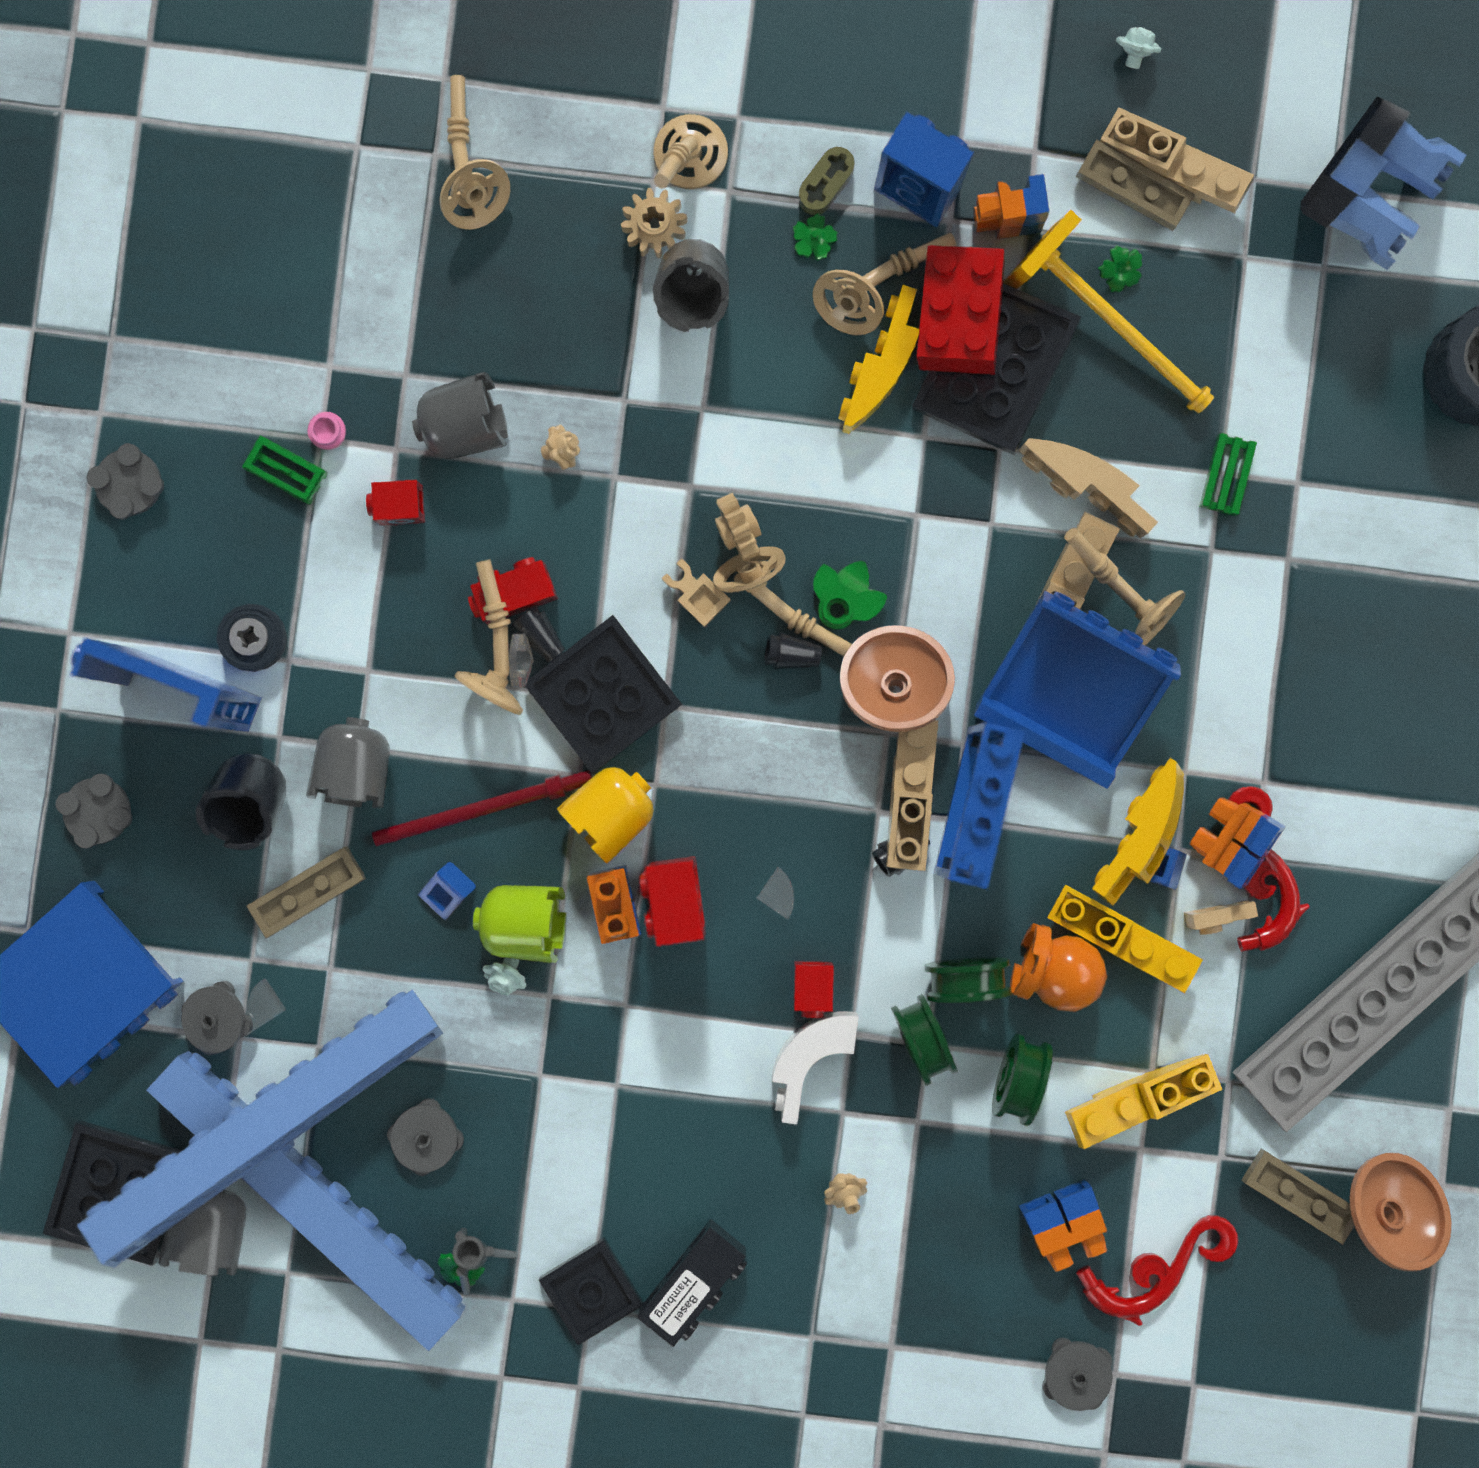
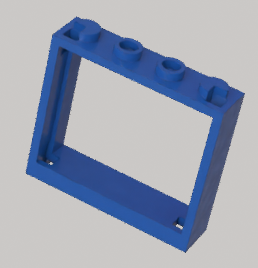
[933,722,1025,889]

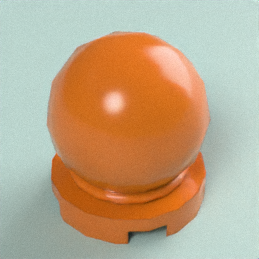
[1010,923,1107,1012]

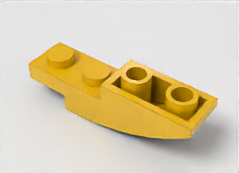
[838,285,919,434]
[1092,758,1184,906]
[1047,885,1203,993]
[1065,1054,1222,1149]

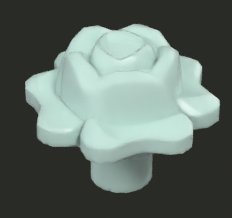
[1116,27,1162,69]
[483,958,526,995]

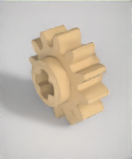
[621,188,687,258]
[715,493,762,561]

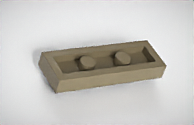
[1076,140,1195,231]
[247,847,367,938]
[1242,1148,1355,1244]

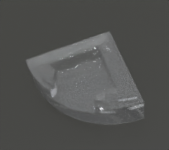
[509,634,534,688]
[756,867,794,920]
[246,978,286,1032]

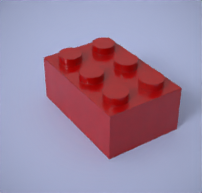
[917,245,1005,374]
[639,856,706,946]

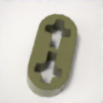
[798,147,855,215]

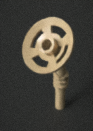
[440,75,510,230]
[654,114,728,189]
[813,232,956,335]
[1064,528,1186,645]
[713,547,852,656]
[455,559,523,715]

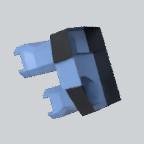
[1301,97,1466,270]

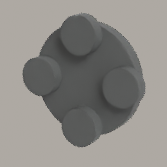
[86,443,164,520]
[56,774,132,848]
[181,981,253,1055]
[387,1098,464,1176]
[1042,1338,1113,1411]

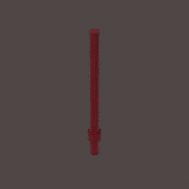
[372,770,592,846]

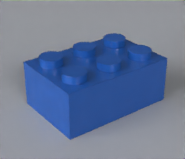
[874,112,974,228]

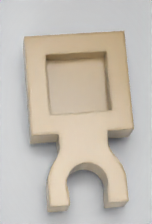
[662,558,731,628]
[1184,900,1258,935]

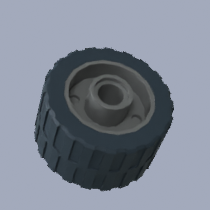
[1423,305,1479,426]

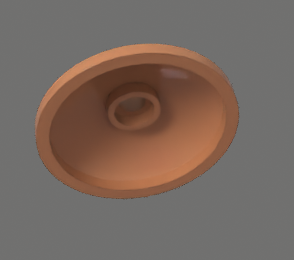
[840,625,955,732]
[1350,1153,1452,1271]

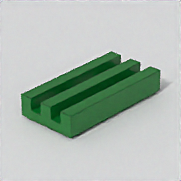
[1199,433,1257,516]
[242,435,328,505]

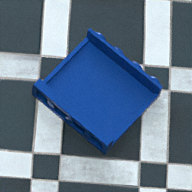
[974,591,1181,789]
[70,637,262,732]
[0,881,184,1088]

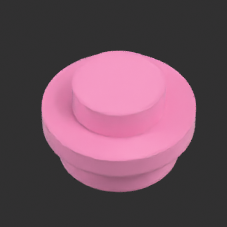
[307,412,346,450]

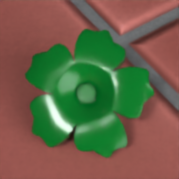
[793,214,838,261]
[1098,245,1142,292]
[437,1253,485,1286]

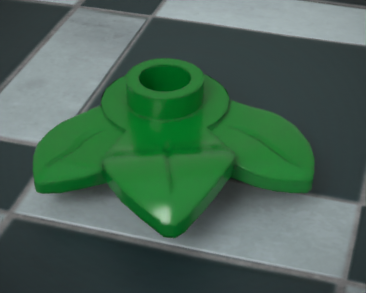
[813,561,887,630]

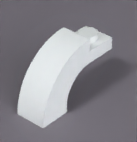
[771,1011,859,1124]

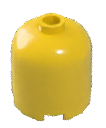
[557,767,654,864]

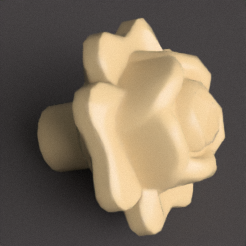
[541,425,580,470]
[824,1173,867,1214]

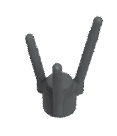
[453,1228,518,1295]

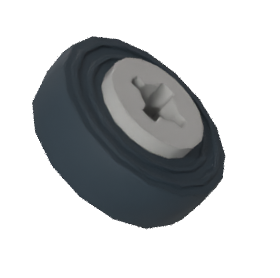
[216,604,287,672]

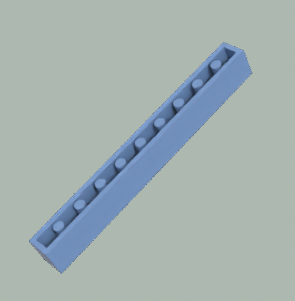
[78,989,444,1268]
[146,1051,466,1351]

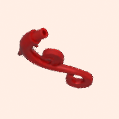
[1228,786,1310,952]
[1076,1215,1238,1326]

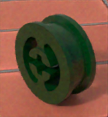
[924,957,1012,1003]
[891,994,958,1086]
[992,1034,1053,1126]

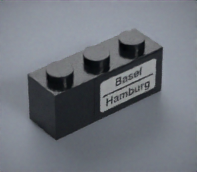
[638,1219,747,1347]

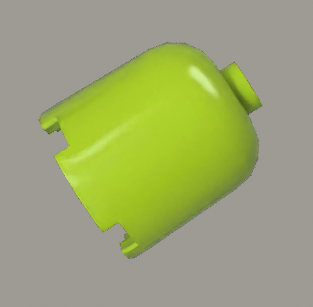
[473,885,567,963]

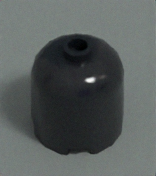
[196,753,286,851]

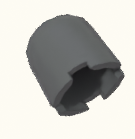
[653,239,729,332]
[412,372,508,459]
[306,717,390,809]
[158,1189,246,1276]

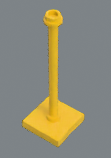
[1003,209,1214,414]

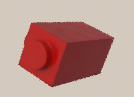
[468,557,558,624]

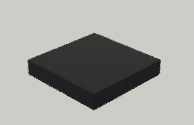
[539,1237,644,1345]

